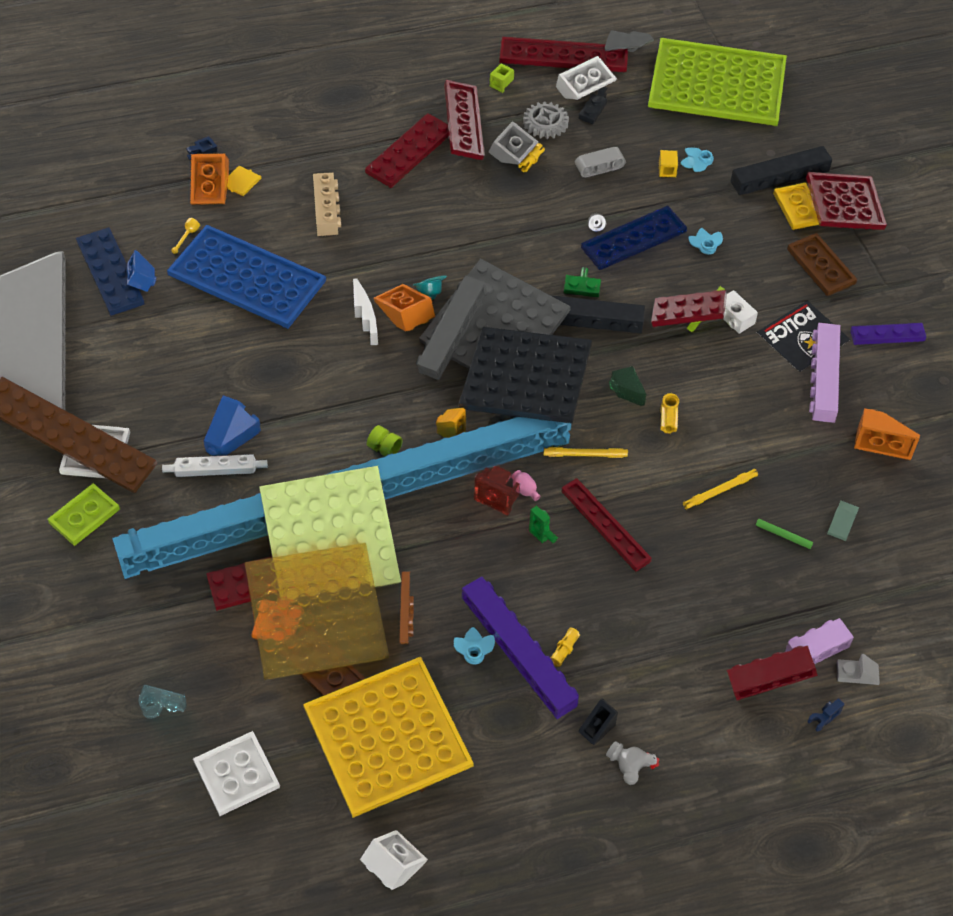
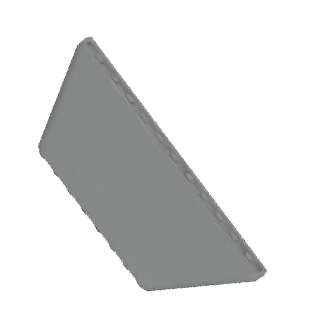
[0,251,66,410]

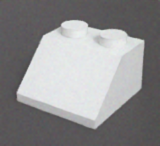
[360,830,428,890]

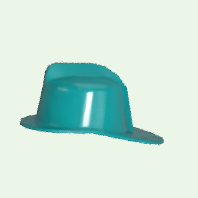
[413,275,447,300]

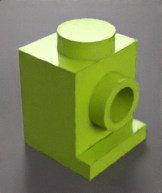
[489,64,514,93]

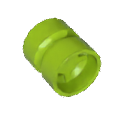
[367,425,403,457]

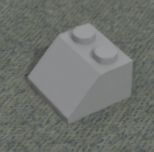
[489,121,538,165]

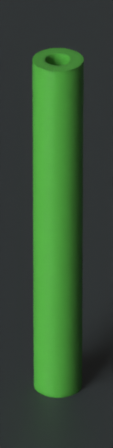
[756,519,813,549]

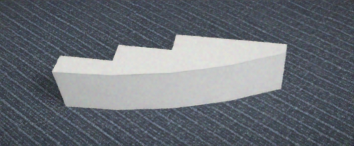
[353,279,378,345]

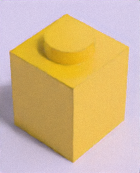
[659,150,678,177]

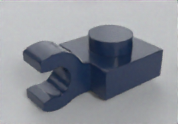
[186,136,218,161]
[808,698,844,731]

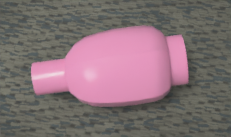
[511,470,541,501]

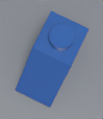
[127,250,157,292]

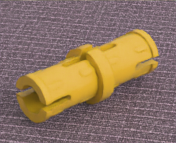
[518,143,545,172]
[550,628,580,667]

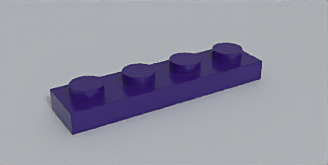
[850,323,926,345]

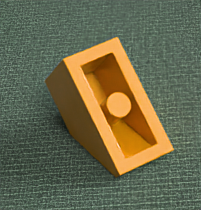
[436,408,466,438]

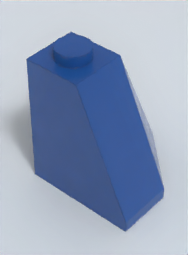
[204,396,261,456]

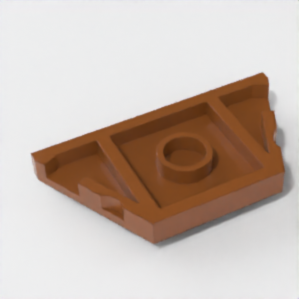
[400,572,414,644]

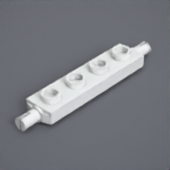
[162,454,268,477]

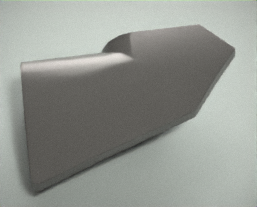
[605,30,654,52]

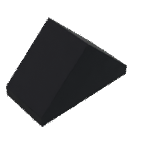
[578,698,618,745]

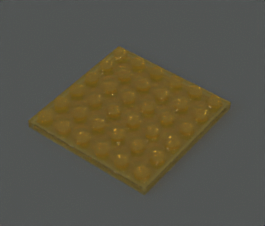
[245,543,389,680]

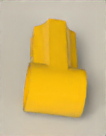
[660,393,679,434]

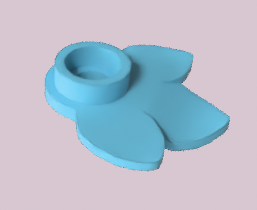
[681,148,714,172]
[689,228,723,255]
[454,627,495,664]

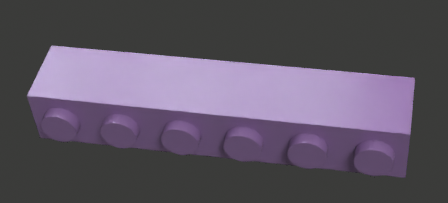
[809,323,840,423]

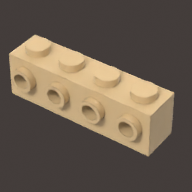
[313,173,341,236]

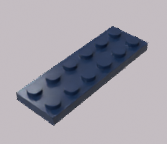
[76,227,145,316]

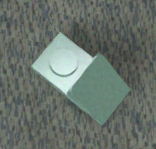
[827,501,859,541]

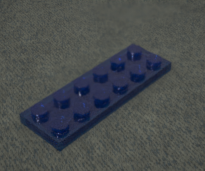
[581,206,687,270]

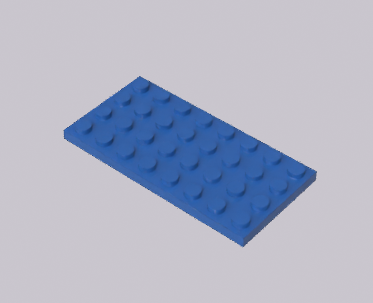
[167,225,326,329]

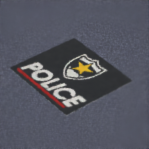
[757,300,851,372]

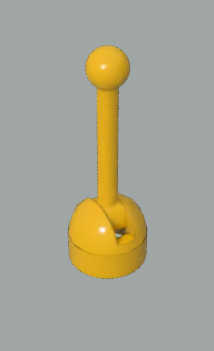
[172,218,200,254]

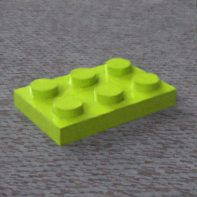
[47,483,120,546]

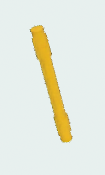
[544,447,628,458]
[683,469,758,510]

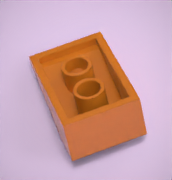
[190,154,229,205]
[374,284,435,331]
[854,408,920,460]

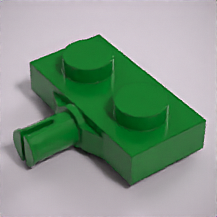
[564,267,601,298]
[529,505,558,544]

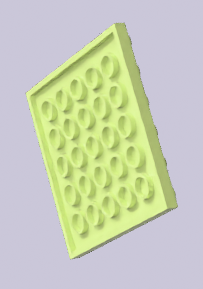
[259,466,401,605]

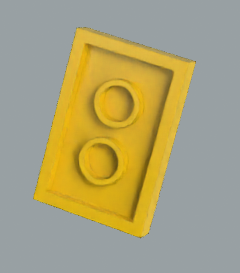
[773,183,819,230]

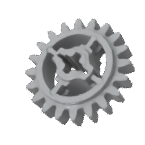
[523,102,569,139]

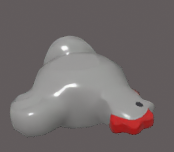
[606,741,659,785]

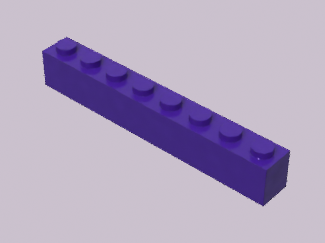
[462,577,579,719]

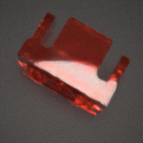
[474,466,520,516]

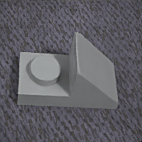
[836,654,880,685]

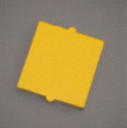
[227,166,261,196]

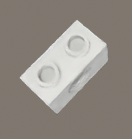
[724,290,758,334]

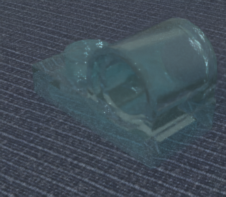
[139,684,187,719]

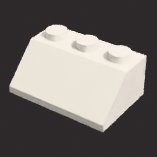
[556,56,617,100]

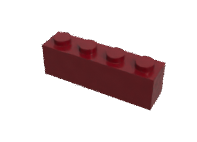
[727,645,818,700]

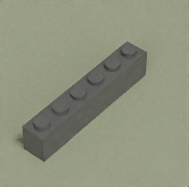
[416,275,487,380]

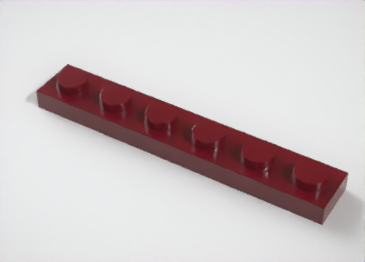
[561,478,652,572]

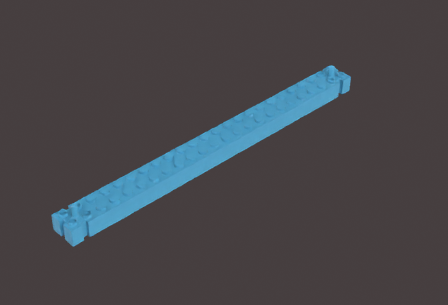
[112,417,571,579]

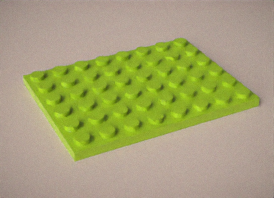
[648,38,787,126]

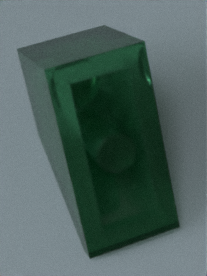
[609,366,647,406]

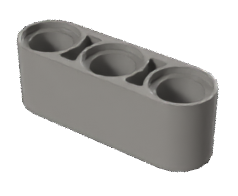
[575,147,626,177]

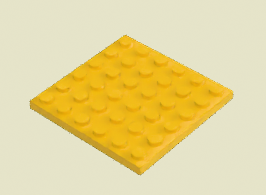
[303,657,474,818]

